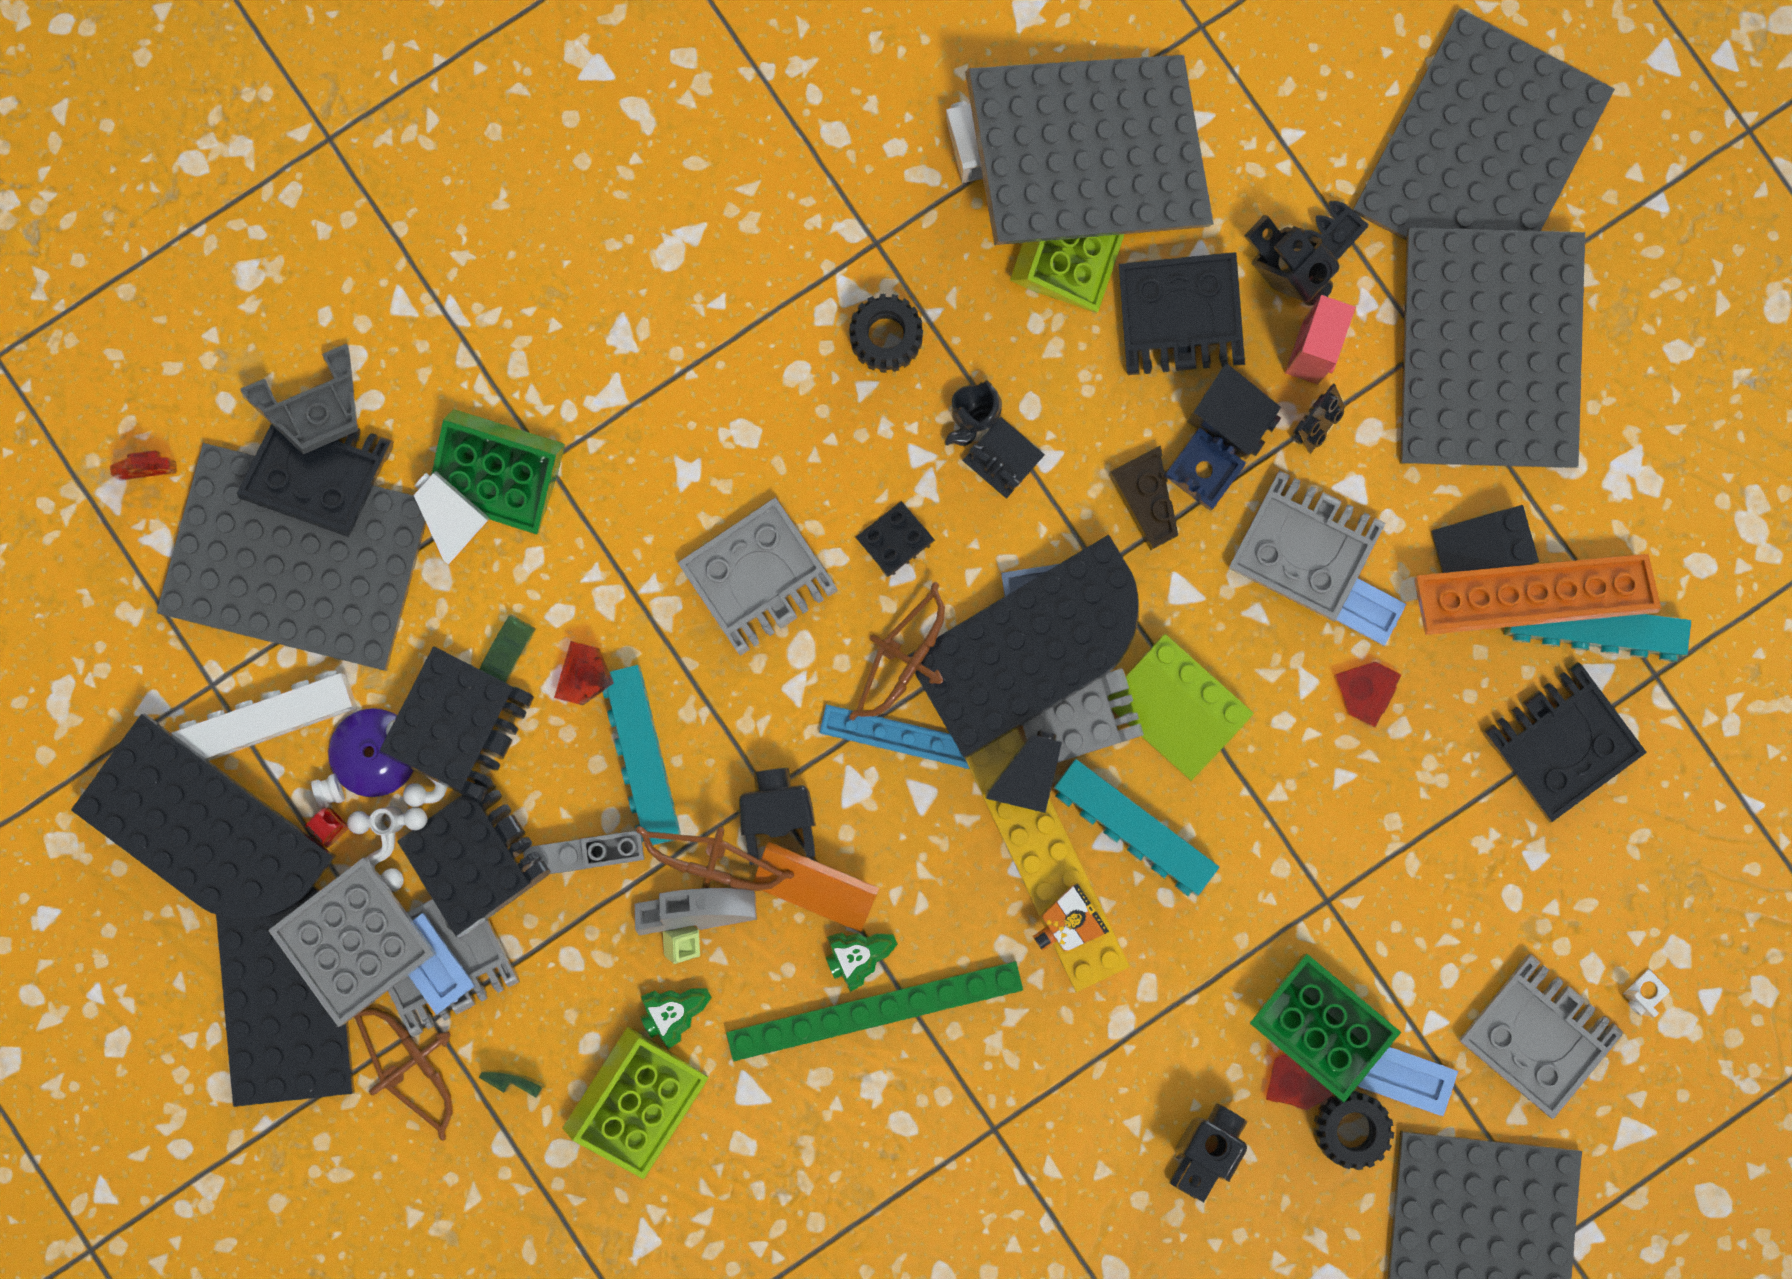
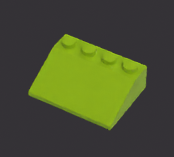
[1010,234,1125,313]
[1108,634,1254,781]
[562,1026,709,1179]

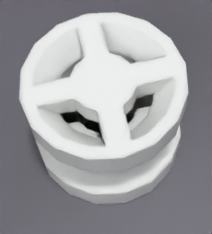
[311,774,345,809]

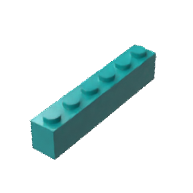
[1504,614,1691,662]
[600,665,681,847]
[1053,759,1220,897]

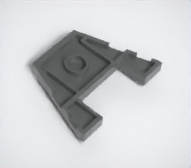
[240,344,358,454]

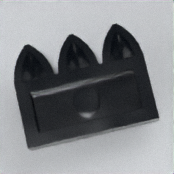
[1306,201,1369,260]

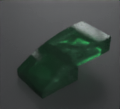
[479,614,536,683]
[479,1070,546,1098]

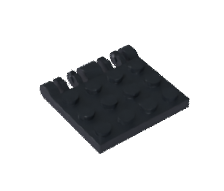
[1119,252,1245,376]
[237,424,394,537]
[378,646,534,803]
[1482,662,1647,822]
[397,776,551,939]

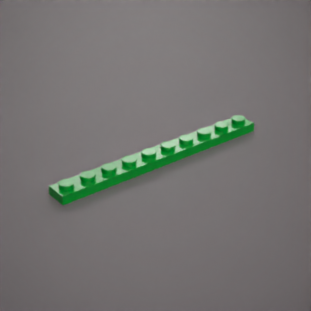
[726,961,1024,1062]

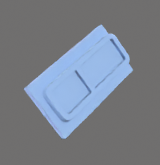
[1336,578,1406,646]
[408,913,476,1015]
[1358,1047,1458,1116]

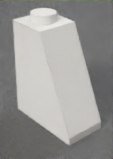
[946,101,983,184]
[414,471,489,565]

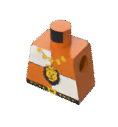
[1033,883,1109,952]

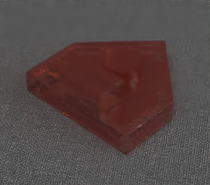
[110,450,177,481]
[554,641,614,706]
[1334,662,1401,728]
[1266,1052,1333,1110]

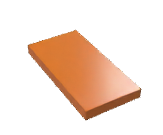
[753,842,879,932]

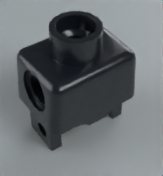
[1244,215,1340,306]
[739,768,816,865]
[1169,1103,1248,1203]

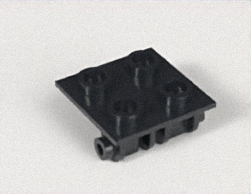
[1292,383,1345,454]
[962,417,1045,499]
[855,501,935,577]

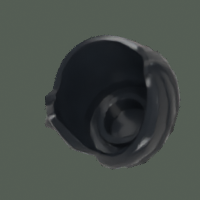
[944,380,1002,446]

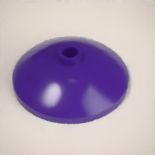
[328,708,414,797]

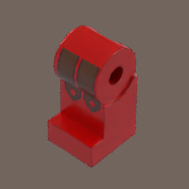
[305,808,348,848]

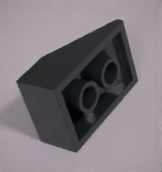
[1431,505,1539,573]

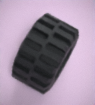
[849,294,923,373]
[1313,1091,1394,1170]

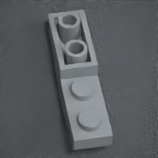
[523,831,644,874]
[635,888,757,935]

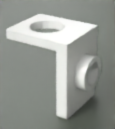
[1623,970,1670,1017]

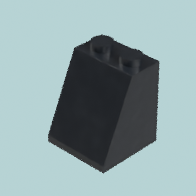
[1187,363,1281,460]
[985,731,1062,813]

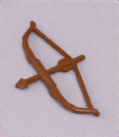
[849,582,945,720]
[636,826,794,891]
[355,1008,453,1141]

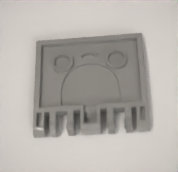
[1229,470,1386,622]
[678,497,838,656]
[1023,661,1144,763]
[388,899,520,1037]
[1458,954,1623,1119]

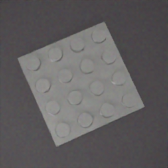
[268,857,437,1027]

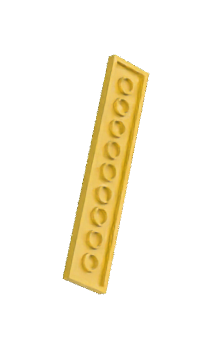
[965,728,1130,993]

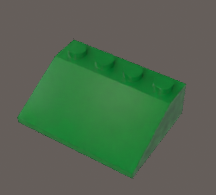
[431,409,565,534]
[1250,954,1401,1102]

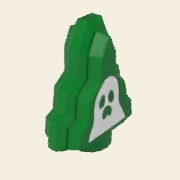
[825,932,898,992]
[640,988,712,1049]

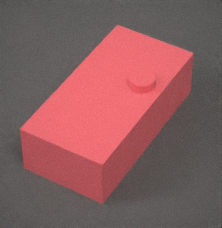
[1285,295,1356,385]

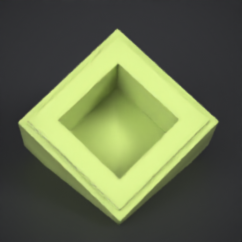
[663,926,700,964]

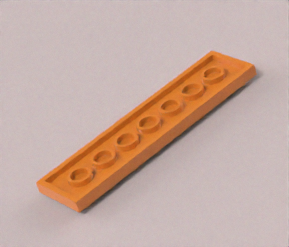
[1414,554,1661,635]

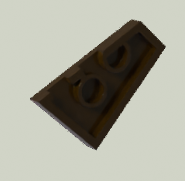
[1108,445,1178,551]

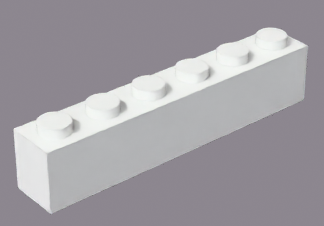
[172,670,358,761]

